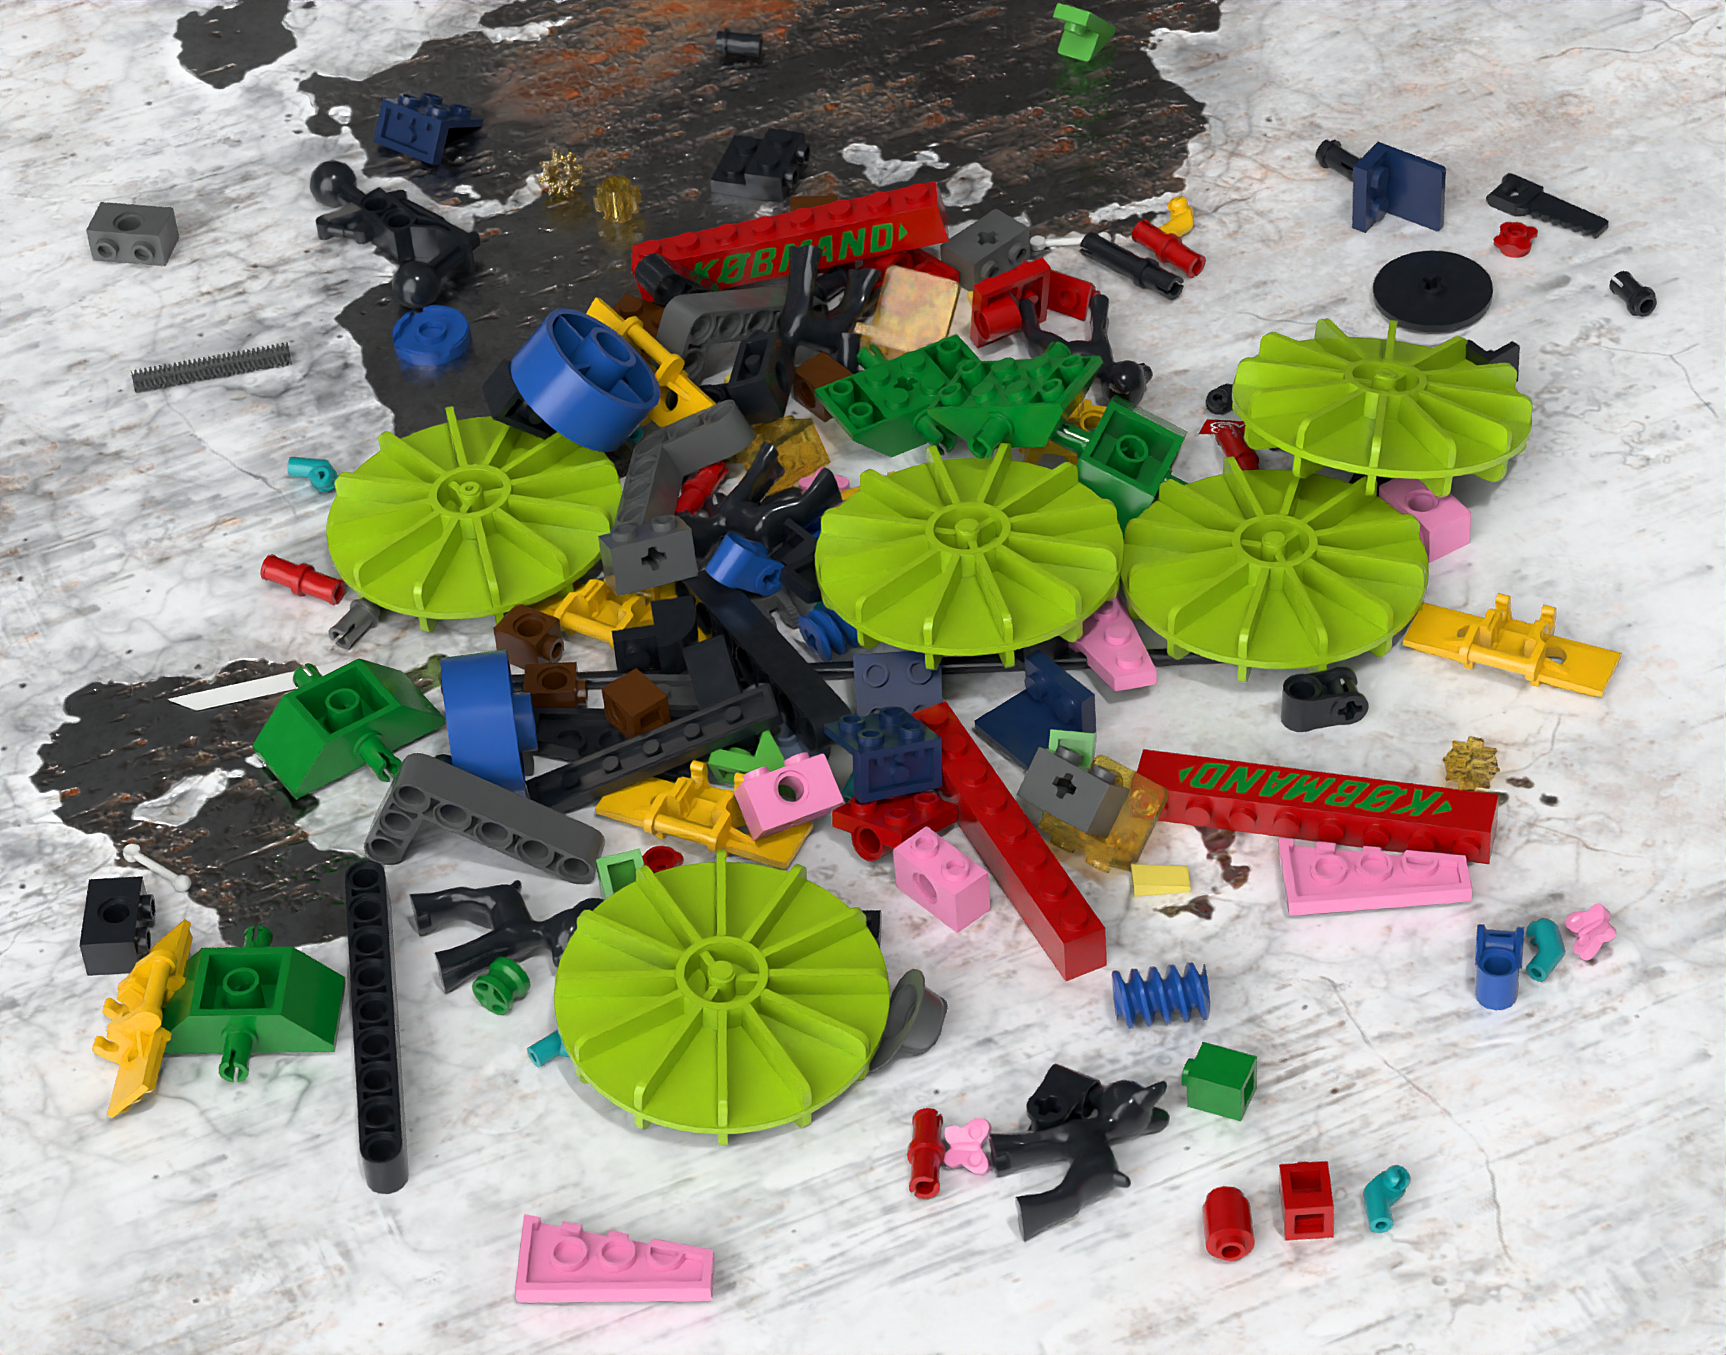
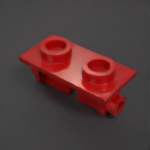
[1022,260,1101,321]

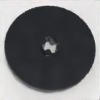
[1373,250,1493,332]

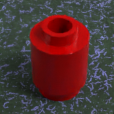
[1202,1186,1255,1261]

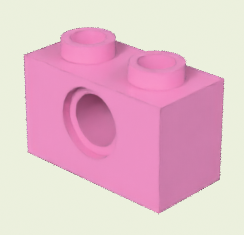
[1379,478,1471,563]
[734,752,844,841]
[893,826,991,933]

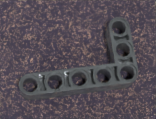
[649,285,829,411]
[613,400,756,558]
[364,753,606,884]

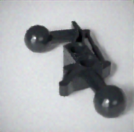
[309,160,481,310]

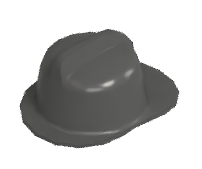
[870,969,948,1072]

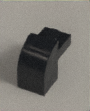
[612,595,699,675]

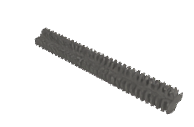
[131,342,292,393]

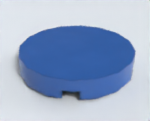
[392,305,472,366]

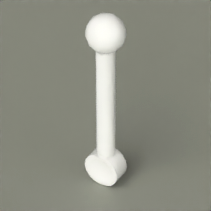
[1030,232,1112,251]
[123,844,191,892]

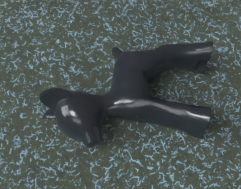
[749,245,882,362]
[1018,294,1153,405]
[675,442,843,570]
[409,880,604,994]
[988,1079,1170,1242]

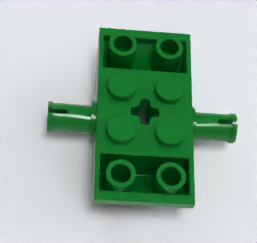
[814,334,979,458]
[926,341,1103,459]
[1050,394,1189,540]
[252,658,446,799]
[161,926,346,1082]

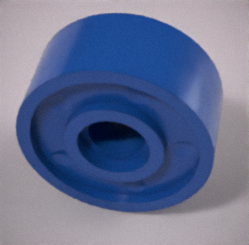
[510,308,660,452]
[440,649,538,798]

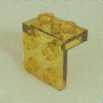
[854,265,961,355]
[721,415,831,500]
[1038,755,1169,873]

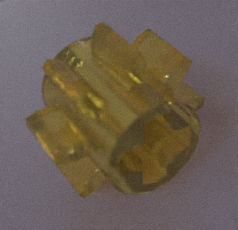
[538,150,587,197]
[593,175,642,223]
[1442,736,1500,791]

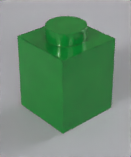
[1181,1042,1257,1121]

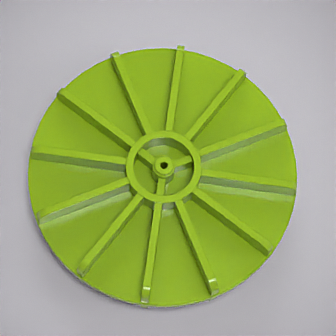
[1232,318,1533,497]
[326,406,622,632]
[815,443,1124,670]
[1120,456,1429,682]
[554,850,890,1145]

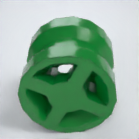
[472,957,531,1015]

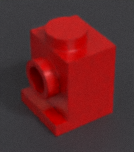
[1279,1161,1334,1241]

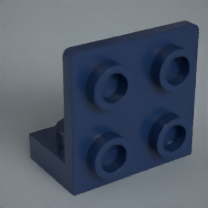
[373,93,484,164]
[1352,142,1446,233]
[974,649,1096,771]
[853,651,943,716]
[824,707,942,803]

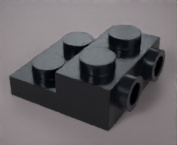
[710,128,811,203]

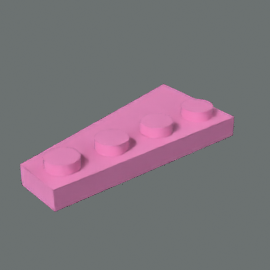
[1068,593,1157,692]
[1278,838,1472,916]
[515,1214,715,1302]

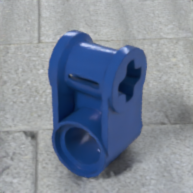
[705,532,785,596]
[1475,924,1524,1010]

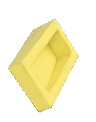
[1131,864,1191,897]

